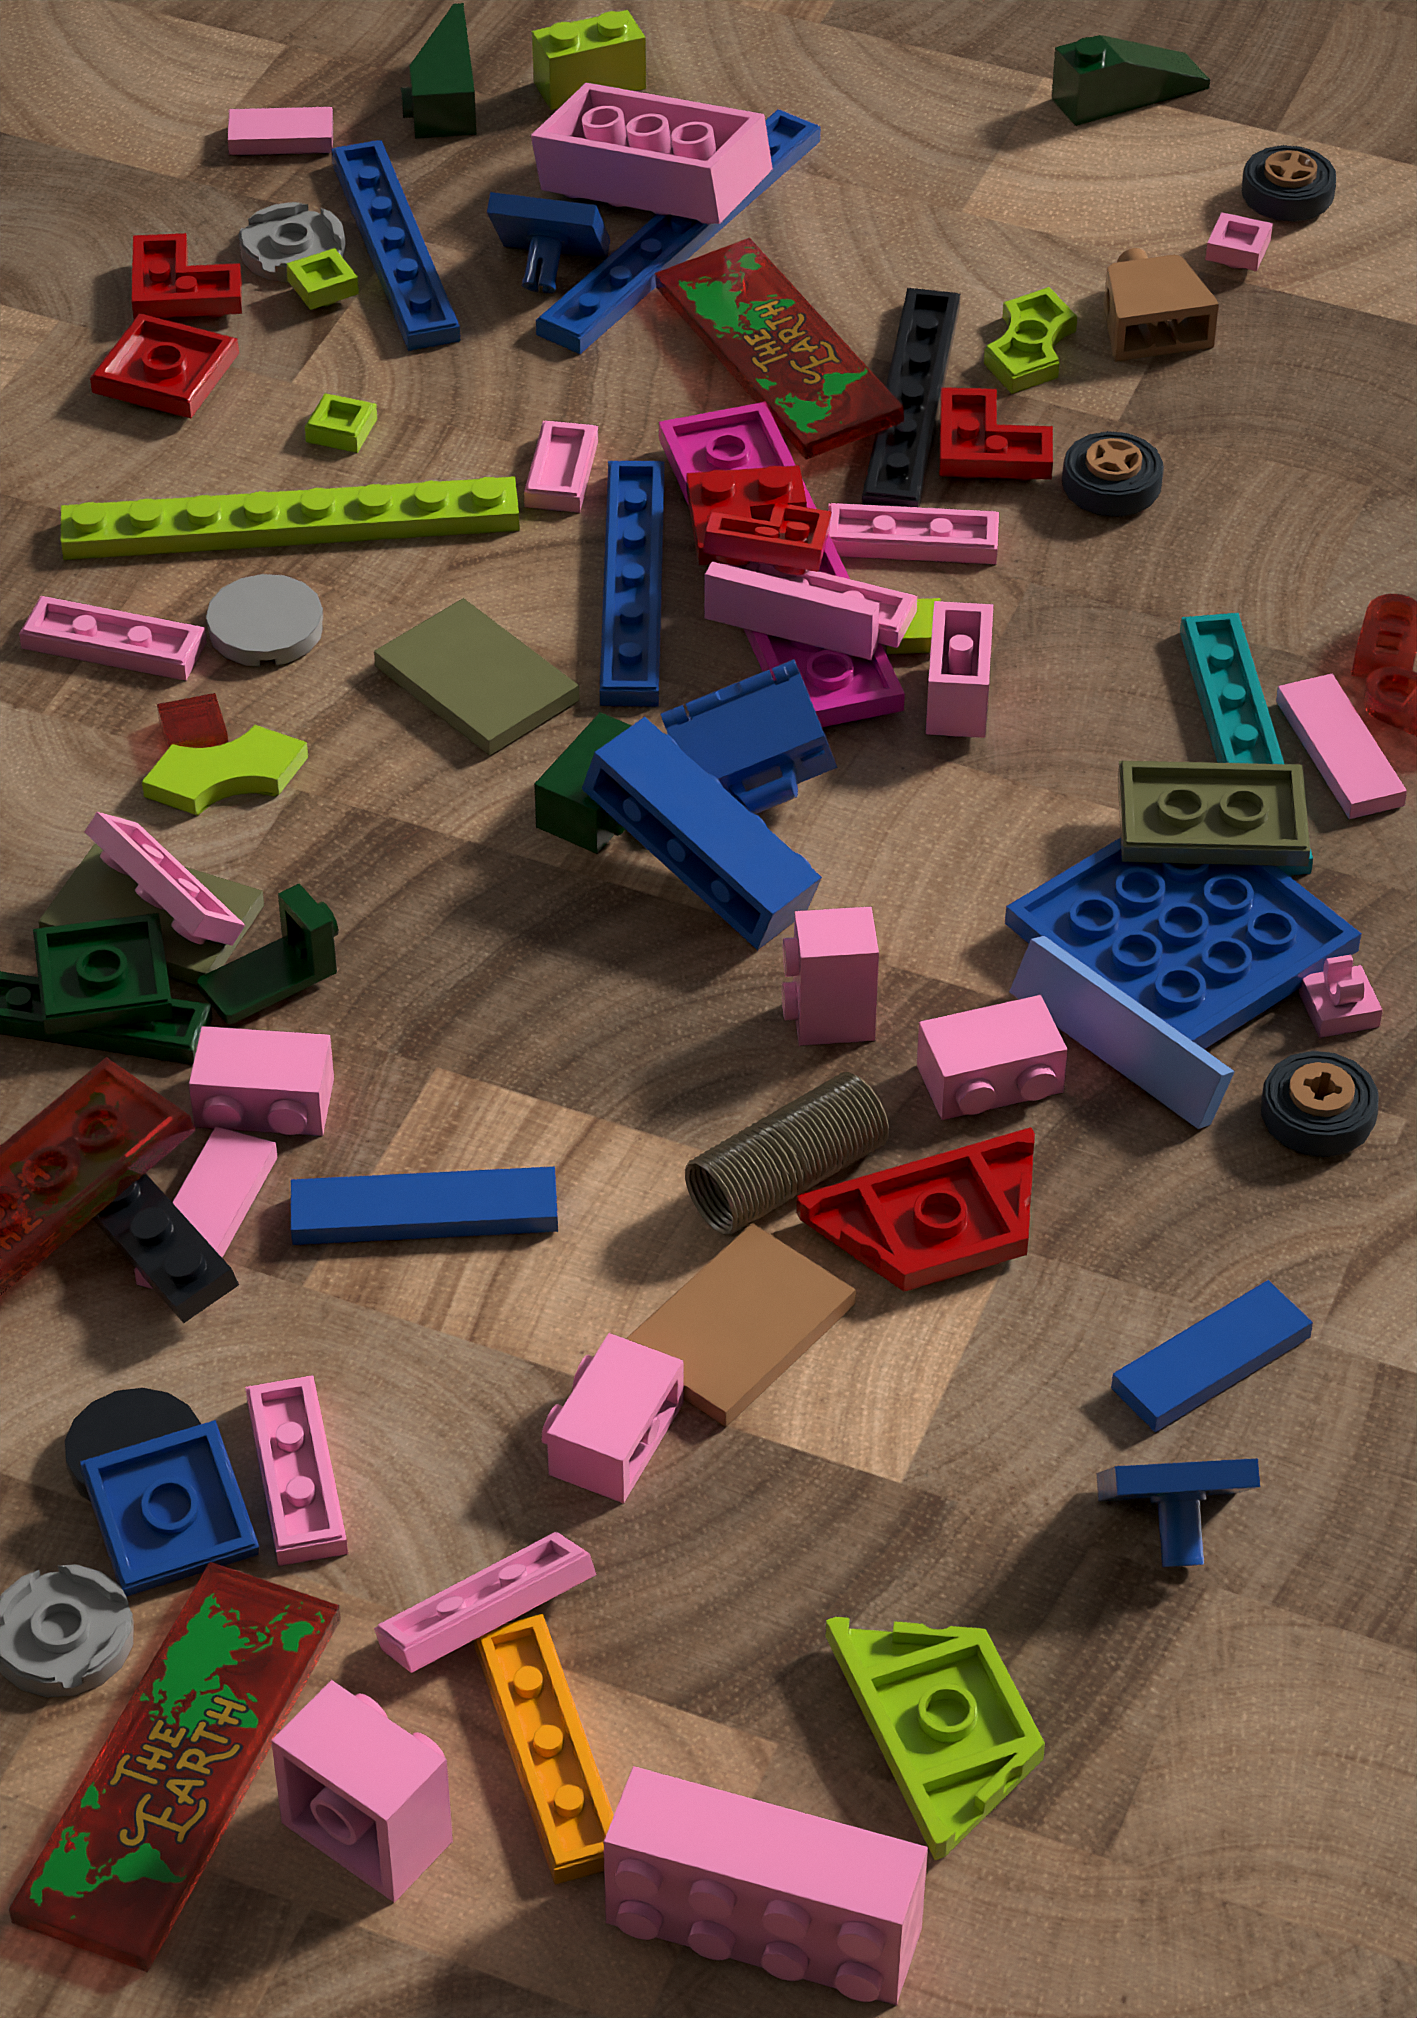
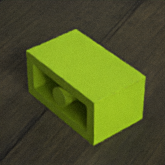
[532,10,646,110]

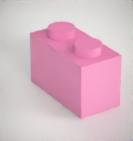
[926,601,993,738]
[782,907,879,1046]
[917,995,1067,1120]
[189,1026,334,1136]
[542,1333,684,1504]

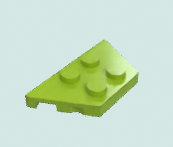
[825,1617,1045,1860]

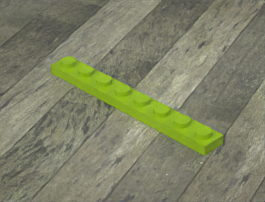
[61,477,520,560]

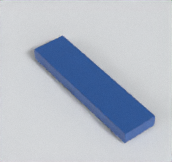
[291,1166,558,1245]

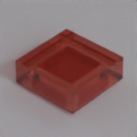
[157,693,228,750]

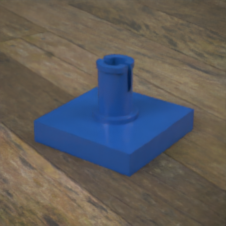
[487,192,611,293]
[1096,1458,1260,1567]

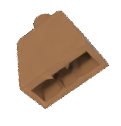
[1104,248,1219,362]

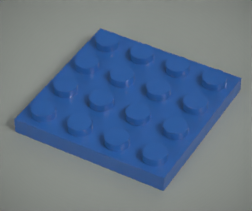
[1005,837,1362,1049]

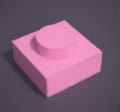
[1205,212,1273,271]

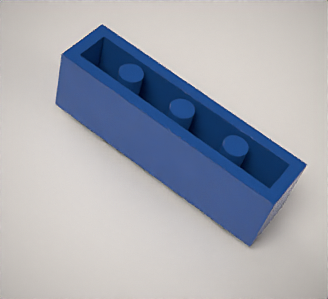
[582,717,822,950]

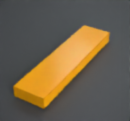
[474,1614,614,1884]

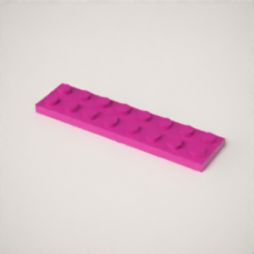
[659,402,905,727]

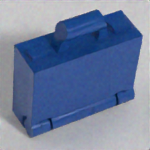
[660,659,838,814]

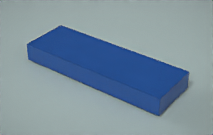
[1111,1280,1313,1432]

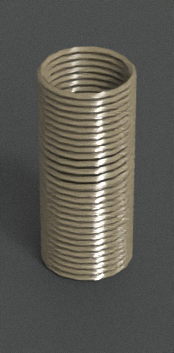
[685,1072,889,1235]

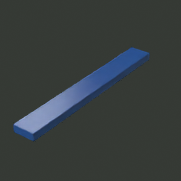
[536,109,821,354]

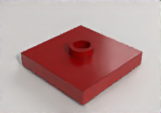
[90,314,239,418]

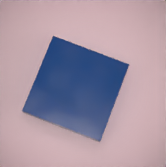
[80,1420,259,1597]

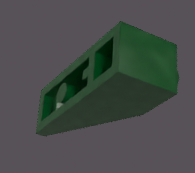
[401,3,477,139]
[1051,35,1210,126]

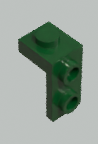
[197,883,339,1024]

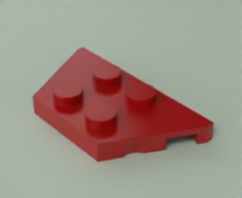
[796,1127,1035,1292]

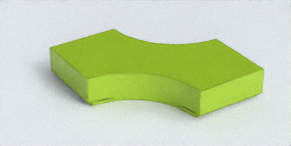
[984,287,1078,394]
[142,724,308,816]

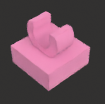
[1299,955,1382,1038]

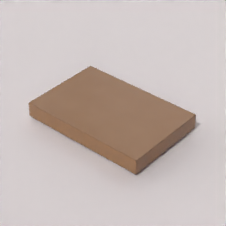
[626,1223,856,1427]

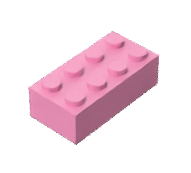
[531,83,773,224]
[604,1766,928,2006]

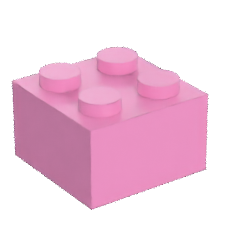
[271,1680,453,1903]

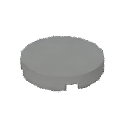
[238,202,346,282]
[206,574,323,666]
[0,1565,134,1697]

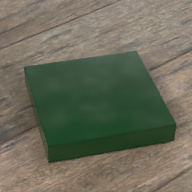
[33,913,173,1035]

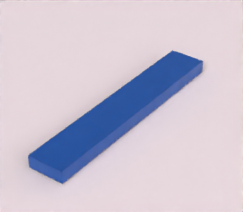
[331,140,461,351]
[599,461,665,707]

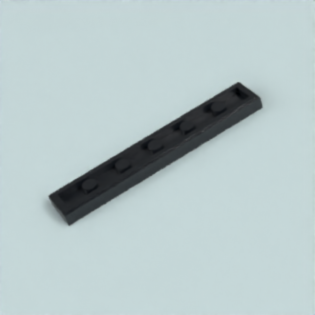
[862,288,961,508]

